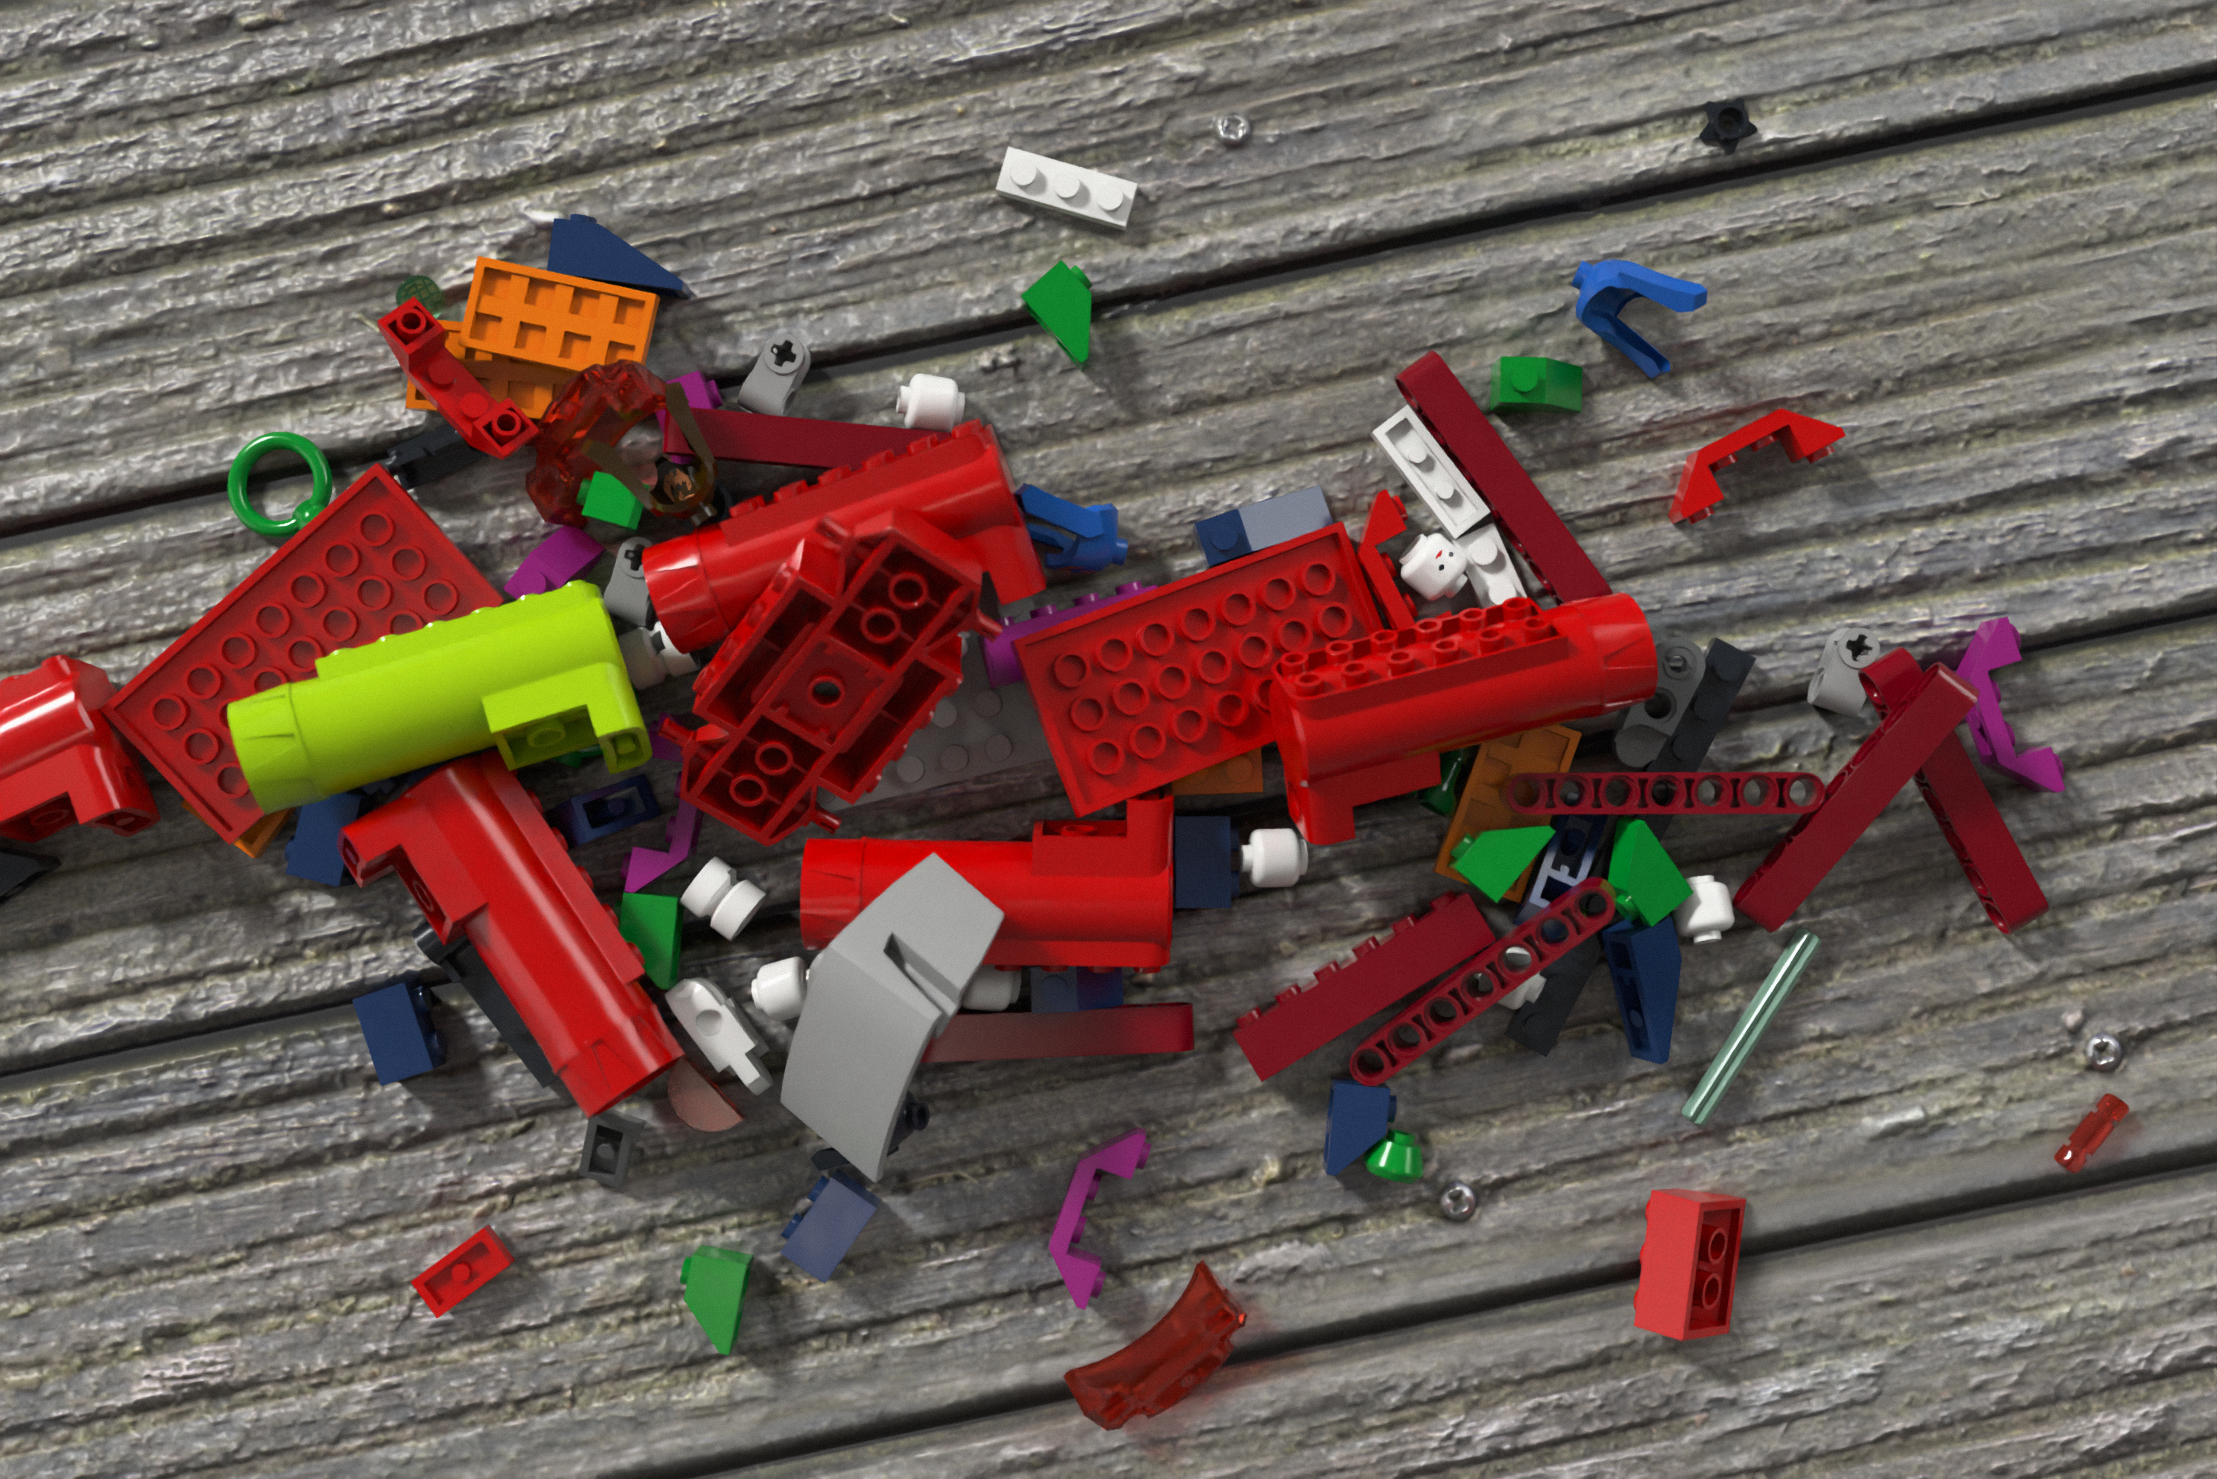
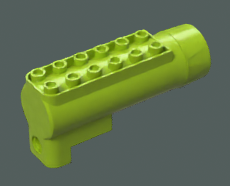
[228,580,653,814]

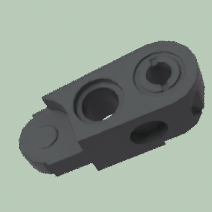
[1610,637,1706,768]

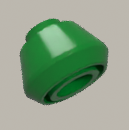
[1363,1128,1424,1184]

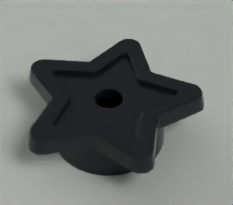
[1699,97,1758,155]

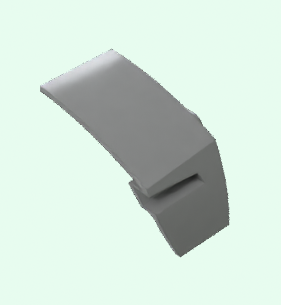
[780,853,1004,1183]

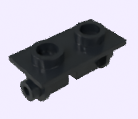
[385,424,488,491]

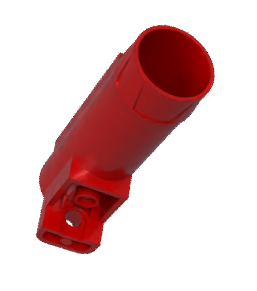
[642,418,1047,655]
[1269,592,1658,845]
[0,655,161,843]
[337,748,686,1120]
[800,786,1174,974]

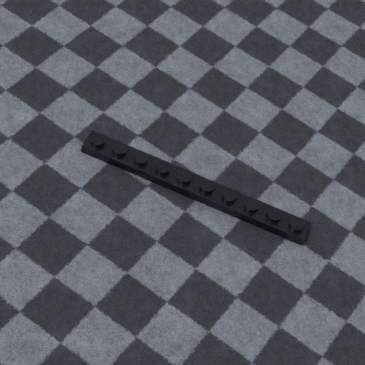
[1504,637,1756,1058]

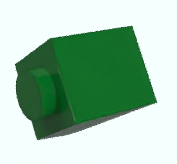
[1021,260,1092,372]
[1490,356,1582,413]
[576,471,650,533]
[1608,815,1694,927]
[1447,825,1556,903]
[614,891,685,989]
[680,1245,754,1355]

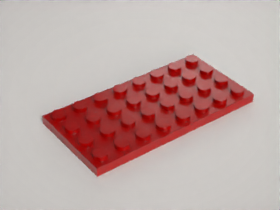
[100,463,507,845]
[1010,521,1384,818]

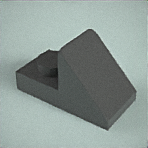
[578,1108,646,1189]

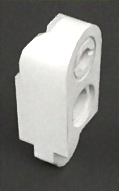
[665,977,773,1095]

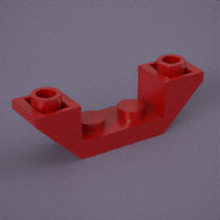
[377,296,540,461]
[1669,408,1846,525]
[1355,489,1453,631]

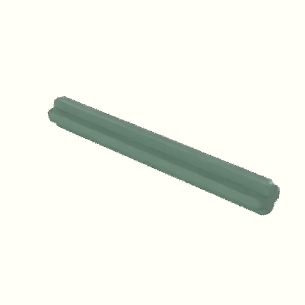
[1682,928,1822,1126]

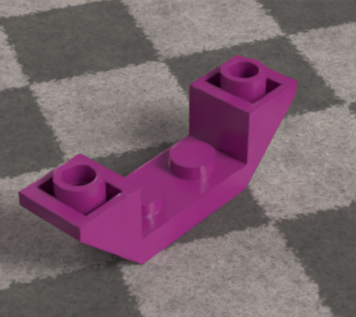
[1956,616,2065,793]
[621,712,704,893]
[1049,1126,1151,1310]

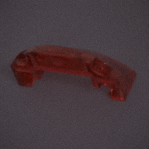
[525,359,690,529]
[1063,1260,1247,1431]

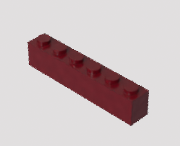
[1231,889,1496,1082]

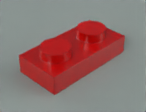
[411,1224,515,1318]

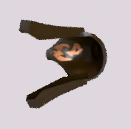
[580,381,719,528]

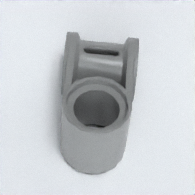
[737,333,811,417]
[603,537,659,628]
[1807,628,1880,717]

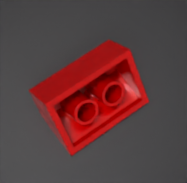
[1633,1188,1746,1341]

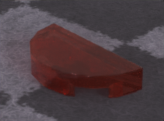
[667,1055,746,1133]

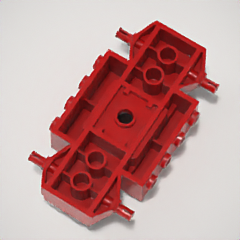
[657,503,1003,847]

